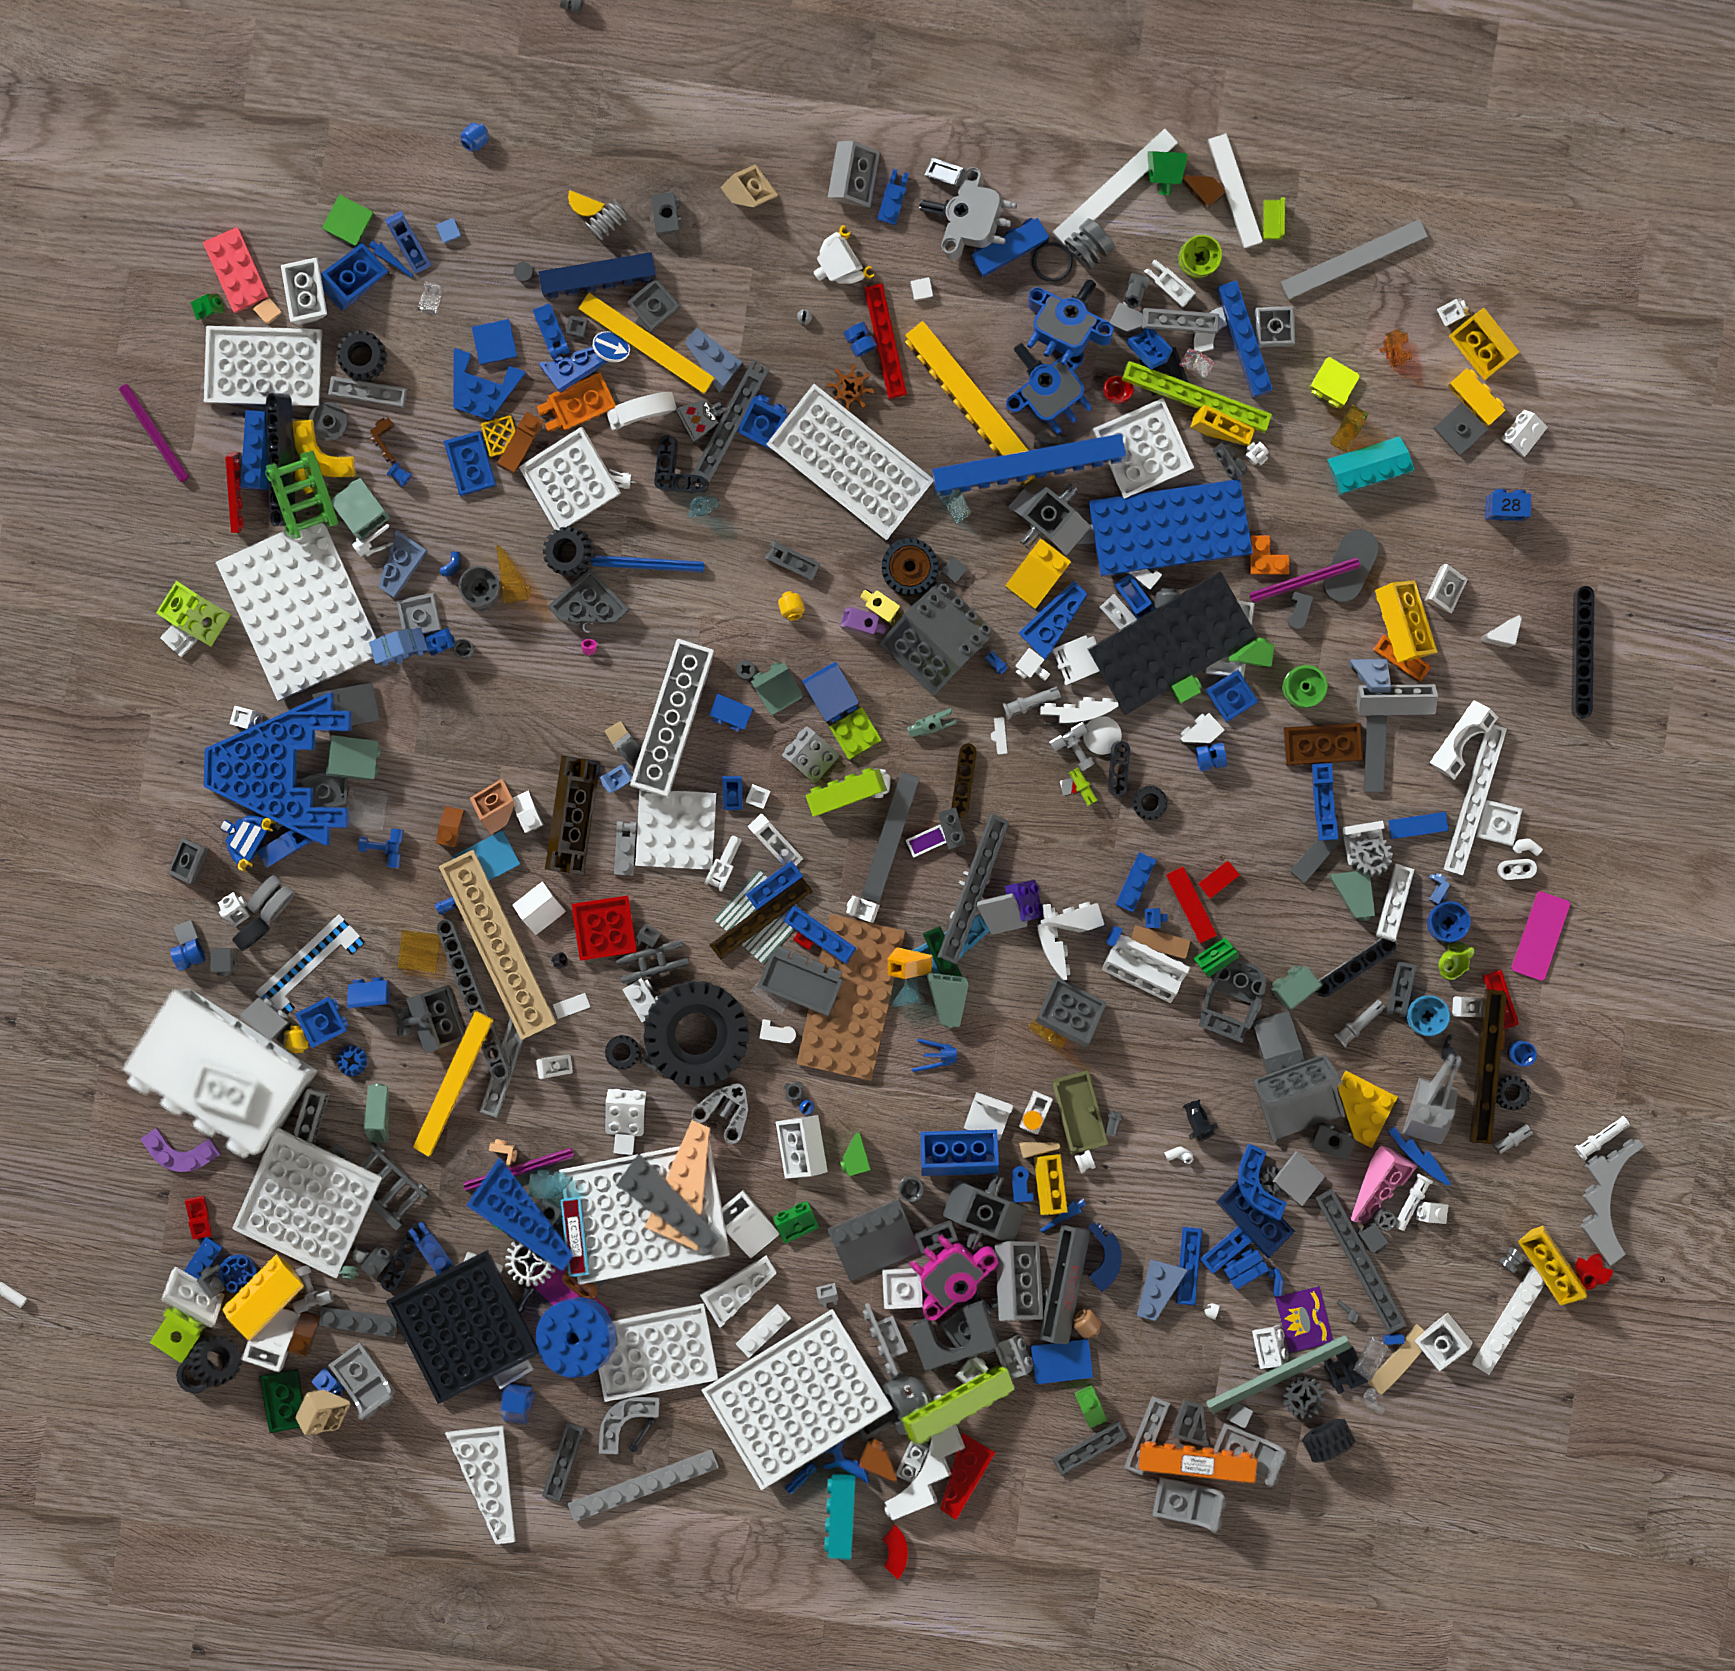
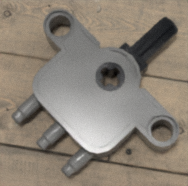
[919,167,1017,261]

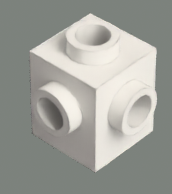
[218,892,250,927]

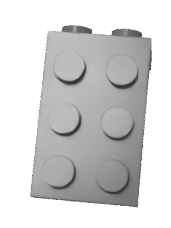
[328,1342,396,1419]
[1214,1423,1287,1487]
[1152,1477,1226,1533]

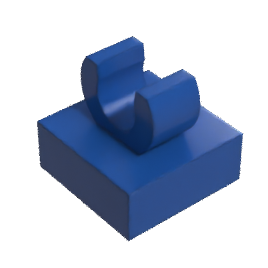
[1145,908,1168,928]

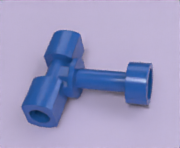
[358,828,404,868]

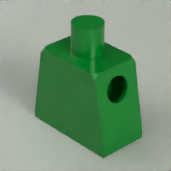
[1147,151,1188,195]

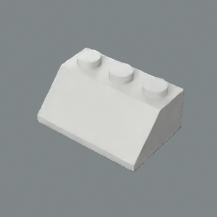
[281,257,327,325]
[776,1115,828,1179]

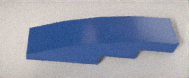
[1386,1126,1451,1186]

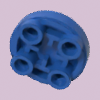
[219,1254,258,1293]

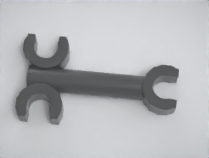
[395,1008,432,1036]

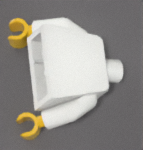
[814,225,875,284]

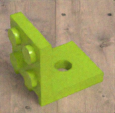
[156,581,231,647]
[149,1306,207,1363]

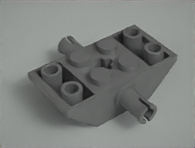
[1008,479,1091,556]
[942,1174,1027,1250]

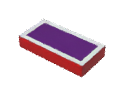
[906,824,946,858]

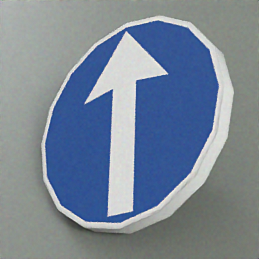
[592,331,630,362]

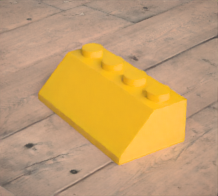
[1375,580,1437,663]
[1518,1226,1587,1306]
[222,1254,304,1341]

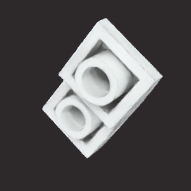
[896,1440,930,1483]

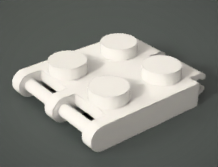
[1051,635,1099,685]

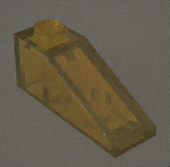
[496,545,531,604]

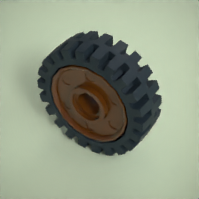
[881,538,938,596]

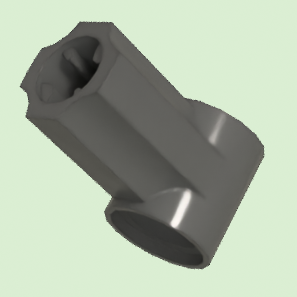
[1124,272,1150,309]

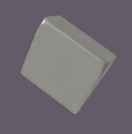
[1226,1403,1253,1428]

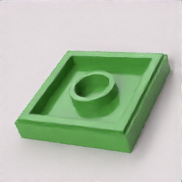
[322,194,374,247]

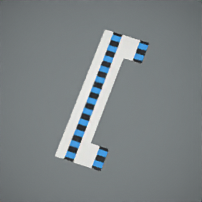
[255,914,365,1014]

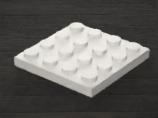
[1093,398,1194,499]
[519,427,621,530]
[635,790,717,870]

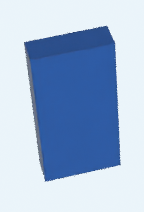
[1106,926,1123,947]

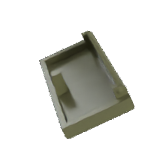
[1051,1070,1108,1154]

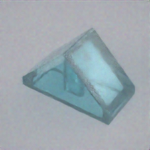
[935,490,972,523]
[891,977,921,1007]

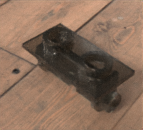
[1033,432,1073,449]

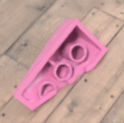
[1351,1146,1417,1224]

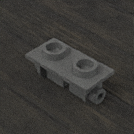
[1213,441,1247,480]
[938,808,966,849]

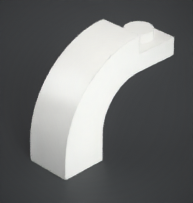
[607,391,677,430]

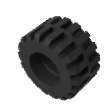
[336,330,387,382]
[543,527,595,577]
[188,1335,242,1387]
[1302,1419,1356,1463]

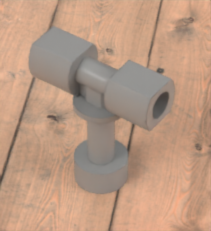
[1050,721,1095,771]
[293,1265,334,1314]

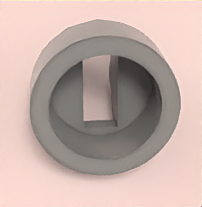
[797,309,812,325]
[353,1246,370,1263]

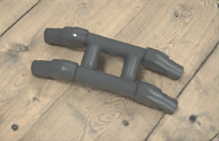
[616,940,689,984]

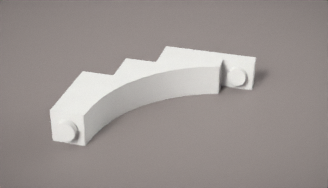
[885,1393,965,1520]

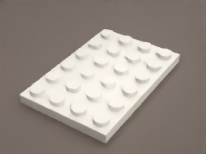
[204,326,322,407]
[599,1303,719,1402]

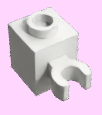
[1014,648,1050,681]

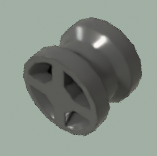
[736,660,756,680]
[1373,1208,1396,1230]

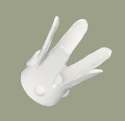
[609,469,636,489]

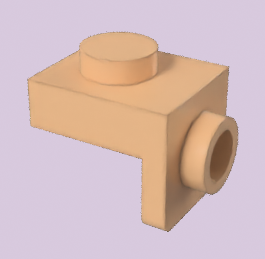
[489,1139,517,1166]

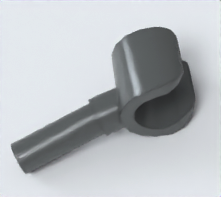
[1336,1299,1359,1323]

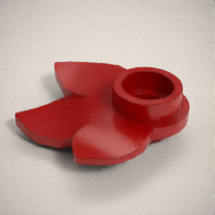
[1575,1253,1613,1290]

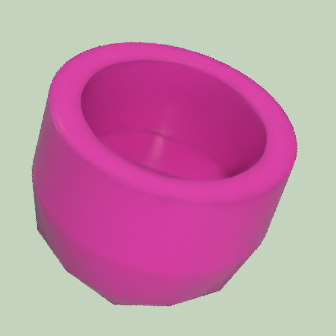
[581,639,597,656]

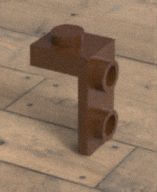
[370,418,397,464]

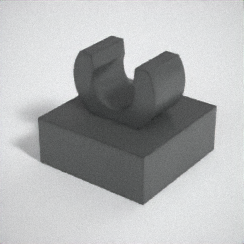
[636,924,661,949]

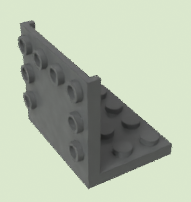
[879,580,996,696]
[1253,1054,1345,1142]

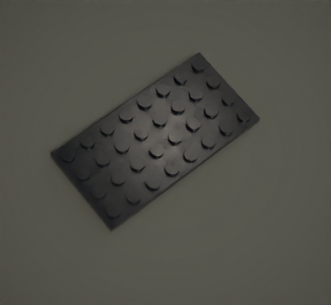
[1087,571,1258,715]

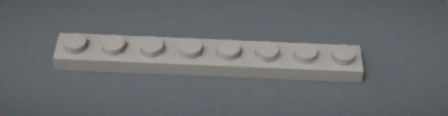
[568,1449,719,1522]

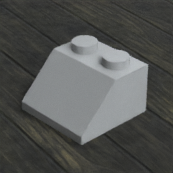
[240,997,291,1041]

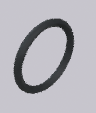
[1032,242,1073,282]

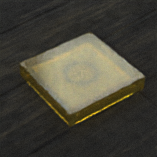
[397,930,440,973]

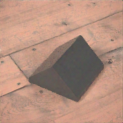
[168,838,210,884]

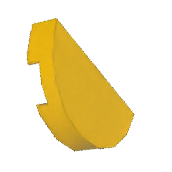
[568,190,605,217]

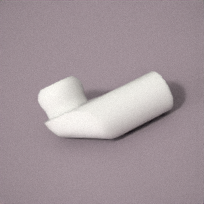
[1513,839,1543,856]
[1164,1146,1193,1164]

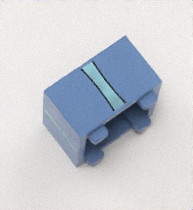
[369,628,428,666]

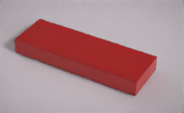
[1482,970,1519,1030]

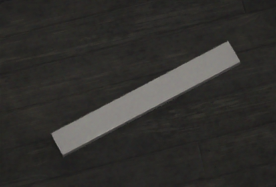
[1280,219,1428,300]

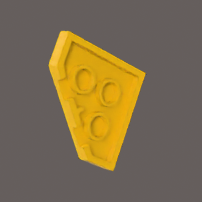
[1337,1070,1398,1148]

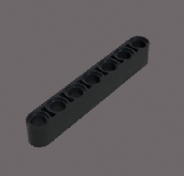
[266,393,296,526]
[1571,586,1594,719]

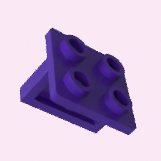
[1005,880,1043,922]

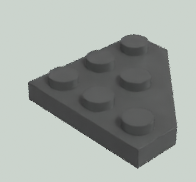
[548,568,629,624]

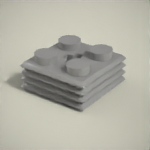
[1254,306,1295,348]

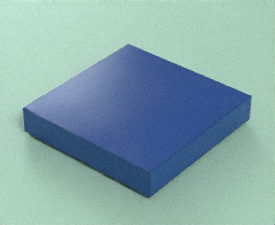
[472,319,517,365]
[1206,670,1259,722]

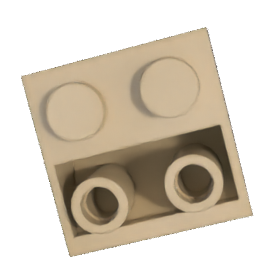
[295,1390,350,1435]

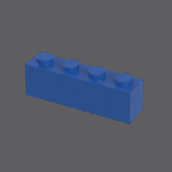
[971,218,1049,278]

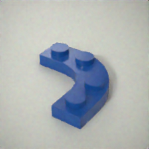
[1238,1144,1287,1221]

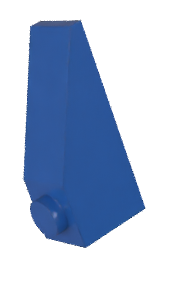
[385,210,431,274]

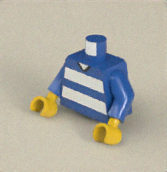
[220,815,276,873]

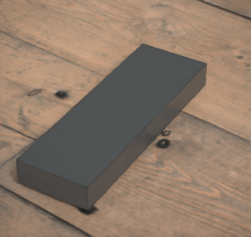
[1289,837,1342,883]

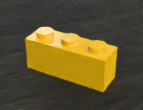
[1447,368,1506,427]
[1034,1154,1067,1215]

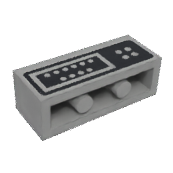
[293,1088,330,1146]

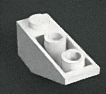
[1041,901,1104,933]

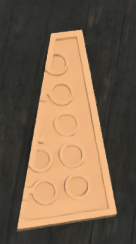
[645,1120,711,1251]

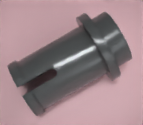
[1105,1111,1123,1136]

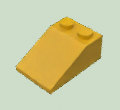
[1005,539,1071,609]

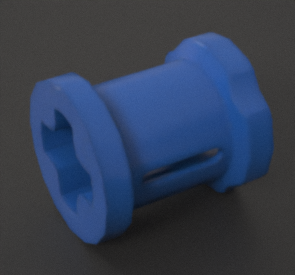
[387,462,412,487]

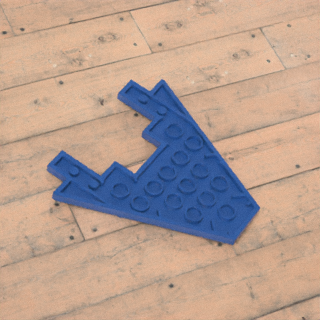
[204,693,352,845]

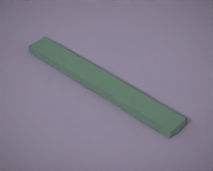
[1206,1335,1351,1414]

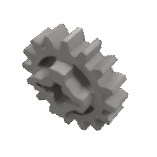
[1350,835,1393,877]

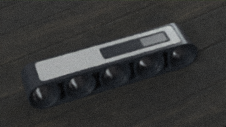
[1314,938,1397,997]

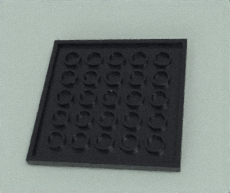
[386,1250,539,1404]

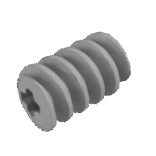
[585,199,627,240]

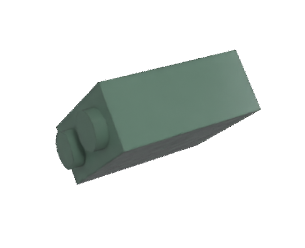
[331,478,390,540]
[326,735,381,781]

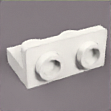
[623,978,658,1022]
[1252,1325,1289,1369]

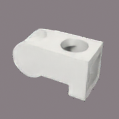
[1128,569,1162,591]
[760,1019,796,1043]

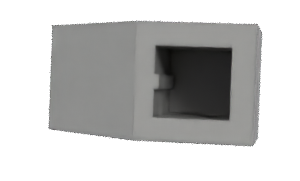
[1110,302,1143,334]

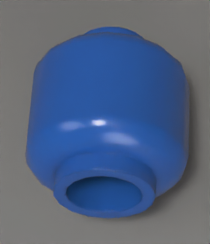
[460,123,489,151]

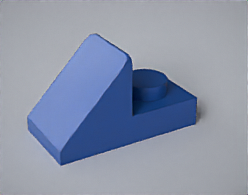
[722,776,743,810]

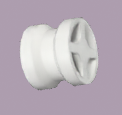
[1074,1150,1096,1173]

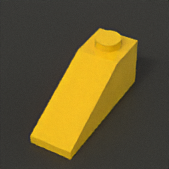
[1190,405,1255,446]

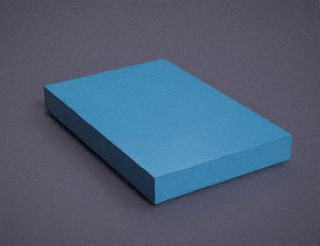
[452,830,521,881]

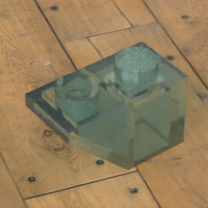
[529,1170,573,1199]

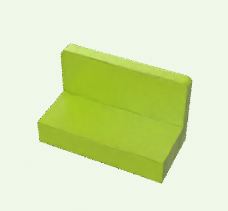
[1263,197,1285,240]

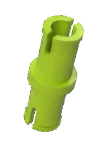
[1068,767,1098,806]

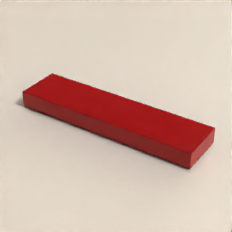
[1166,866,1217,944]

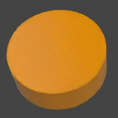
[1023,1110,1042,1130]

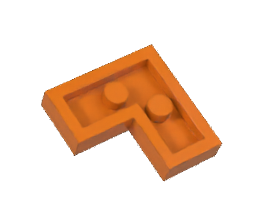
[1250,536,1289,575]

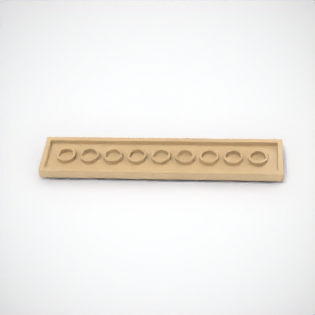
[439,850,557,1040]

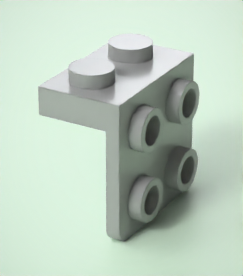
[782,726,839,783]

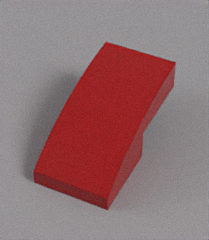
[184,1195,212,1240]

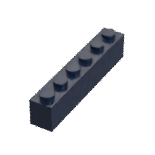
[538,252,657,299]

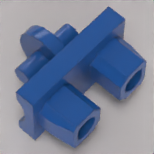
[423,628,455,656]

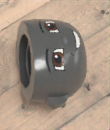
[882,1373,932,1435]

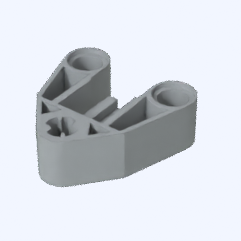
[692,1083,749,1144]

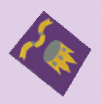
[1275,1286,1333,1353]

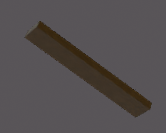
[710,877,813,960]

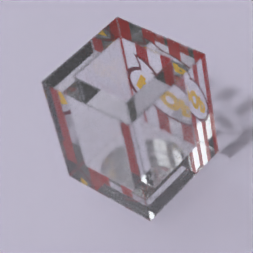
[1180,348,1215,379]

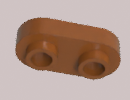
[562,1270,597,1300]

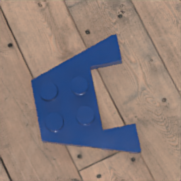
[453,348,526,421]

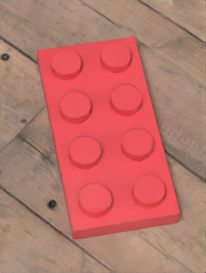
[203,227,270,313]

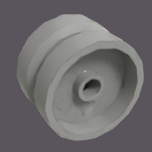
[247,875,295,924]

